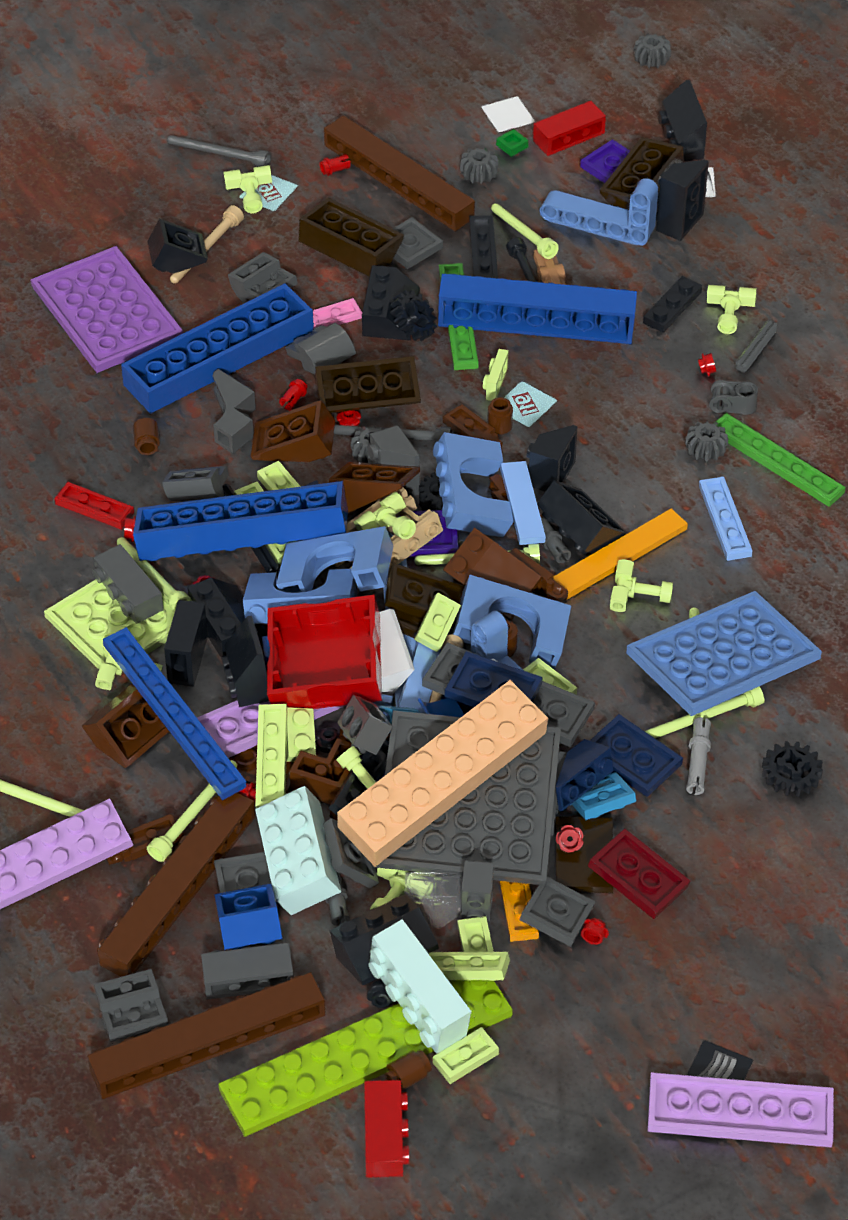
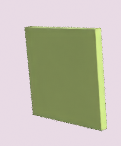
[44,579,175,669]

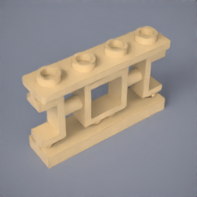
[331,488,443,572]

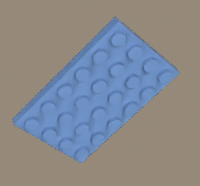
[626,591,822,716]

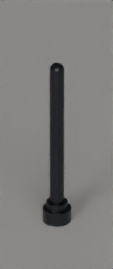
[506,237,538,282]

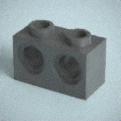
[337,694,393,755]
[461,861,494,922]

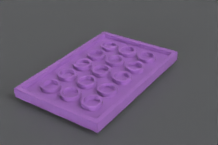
[31,246,183,373]

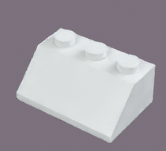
[379,609,415,696]

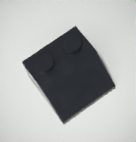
[147,219,208,274]
[527,425,578,492]

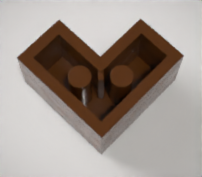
[289,738,361,804]

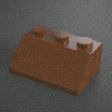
[82,684,169,768]

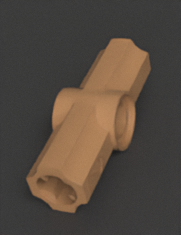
[533,249,566,285]

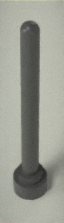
[167,135,271,167]
[334,425,452,443]

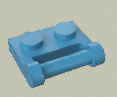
[570,772,636,820]

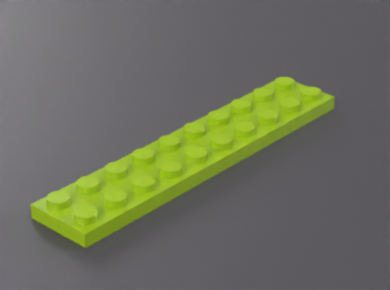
[218,980,513,1137]

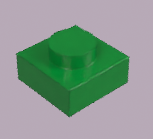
[496,129,529,157]

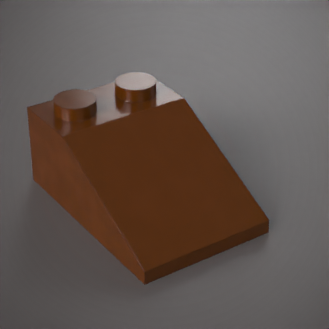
[251,400,335,462]
[329,462,420,512]
[443,527,543,620]

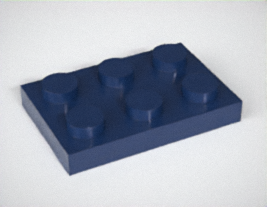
[445,651,543,707]
[590,714,683,797]

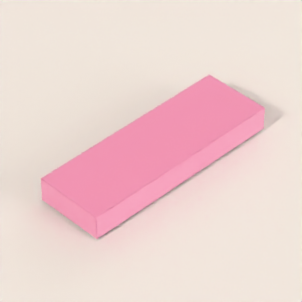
[313,298,362,328]

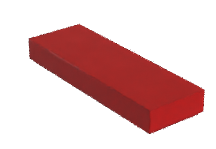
[54,482,135,530]

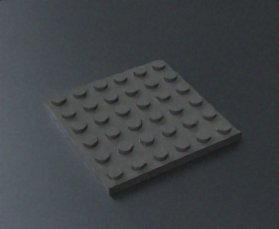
[375,710,561,886]

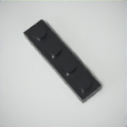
[469,215,498,279]
[328,739,389,816]

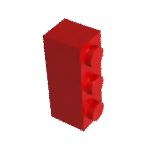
[533,101,606,156]
[364,1080,409,1177]

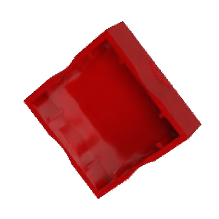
[267,595,382,709]

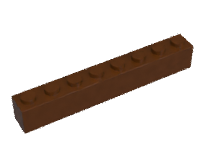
[324,115,475,231]
[97,793,255,977]
[87,972,325,1100]

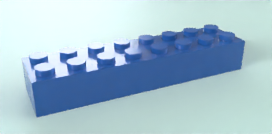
[438,274,637,344]
[121,283,314,414]
[133,481,348,561]

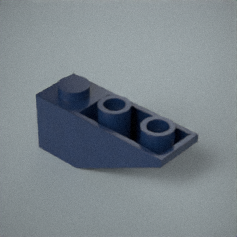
[555,739,614,811]

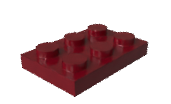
[588,828,690,919]

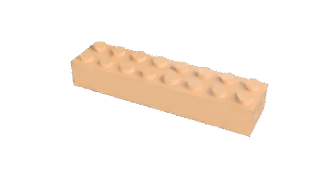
[337,680,548,867]

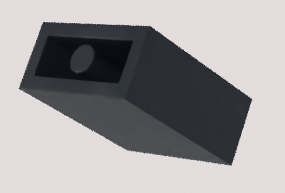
[164,600,208,687]

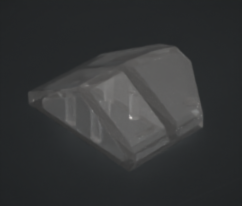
[405,872,463,928]

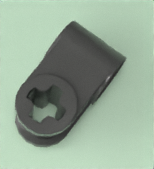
[709,380,758,415]

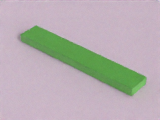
[439,263,479,370]
[713,413,846,507]

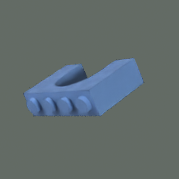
[433,432,514,537]
[276,526,394,593]
[243,569,358,624]
[453,575,571,669]

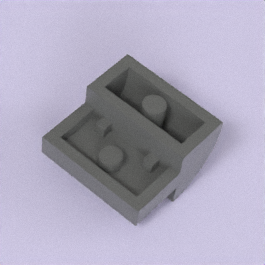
[228,252,298,303]
[285,323,356,374]
[162,466,229,502]
[94,969,168,1042]

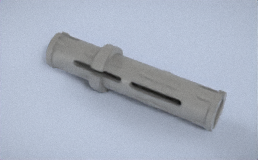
[686,717,711,795]

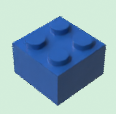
[214,884,282,950]

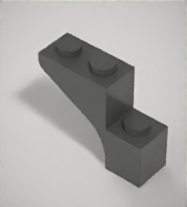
[213,369,256,453]

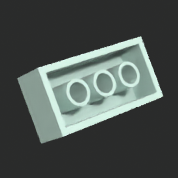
[255,786,342,915]
[369,919,471,1054]

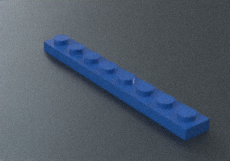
[103,627,246,800]

